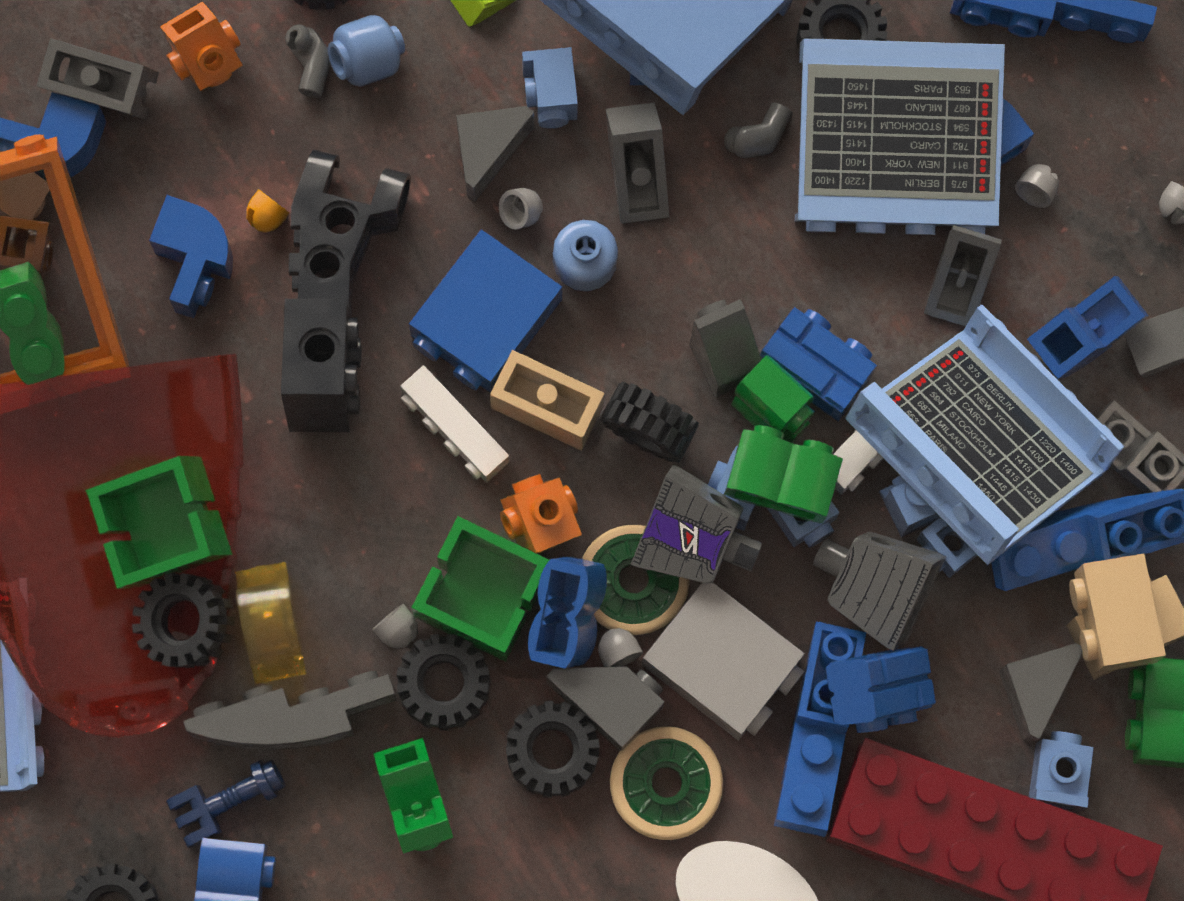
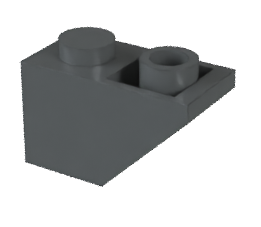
[690,299,762,398]

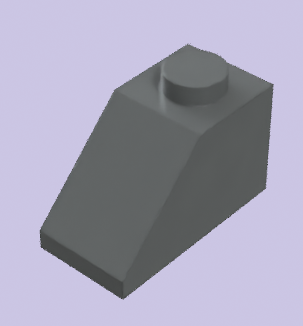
[606,102,670,224]
[546,667,665,751]

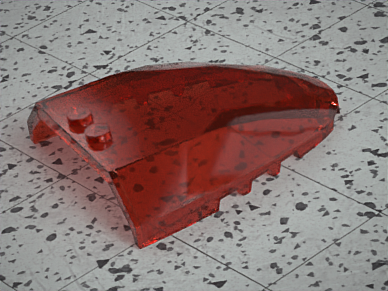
[0,353,243,737]

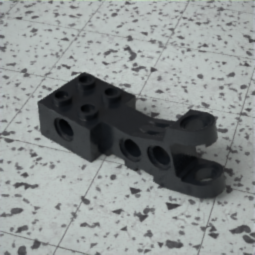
[281,149,411,432]

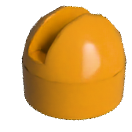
[246,189,290,233]

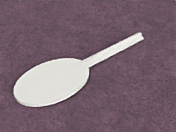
[676,841,818,901]

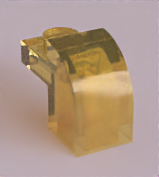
[236,561,306,684]

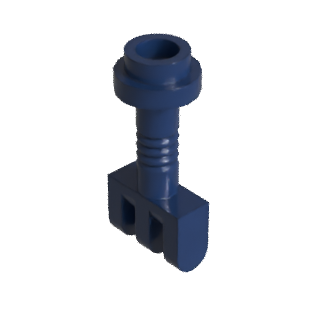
[166,760,286,848]

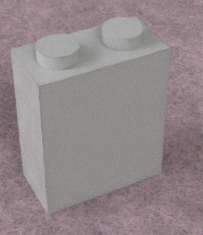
[642,582,805,741]

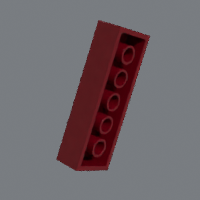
[825,738,1163,901]

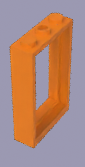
[0,135,130,414]

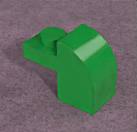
[373,738,454,854]

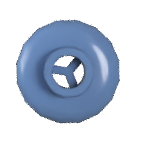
[328,15,405,87]
[553,220,618,291]

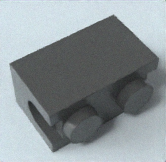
[36,38,160,120]

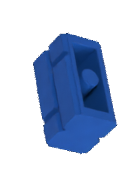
[760,307,877,421]
[826,646,936,733]

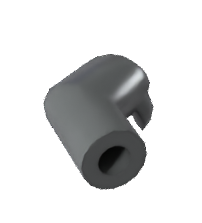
[285,24,331,98]
[724,103,793,158]

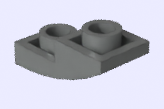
[1125,307,1184,378]
[1096,400,1184,493]

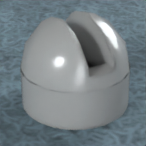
[1015,164,1059,208]
[1159,181,1184,224]
[499,188,543,229]
[372,604,418,649]
[598,628,643,667]

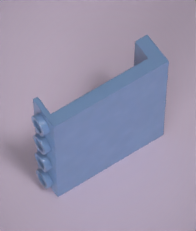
[540,0,793,115]

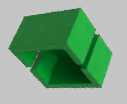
[86,456,232,589]
[411,516,549,662]

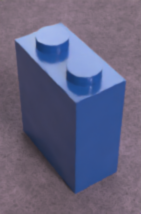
[409,229,562,393]

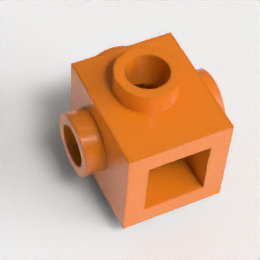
[160,2,243,91]
[500,474,582,553]

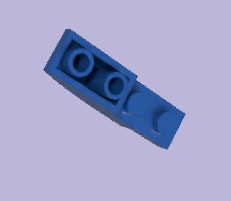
[950,0,1157,43]
[991,489,1184,591]
[774,621,866,837]

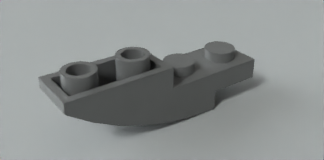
[183,671,397,750]

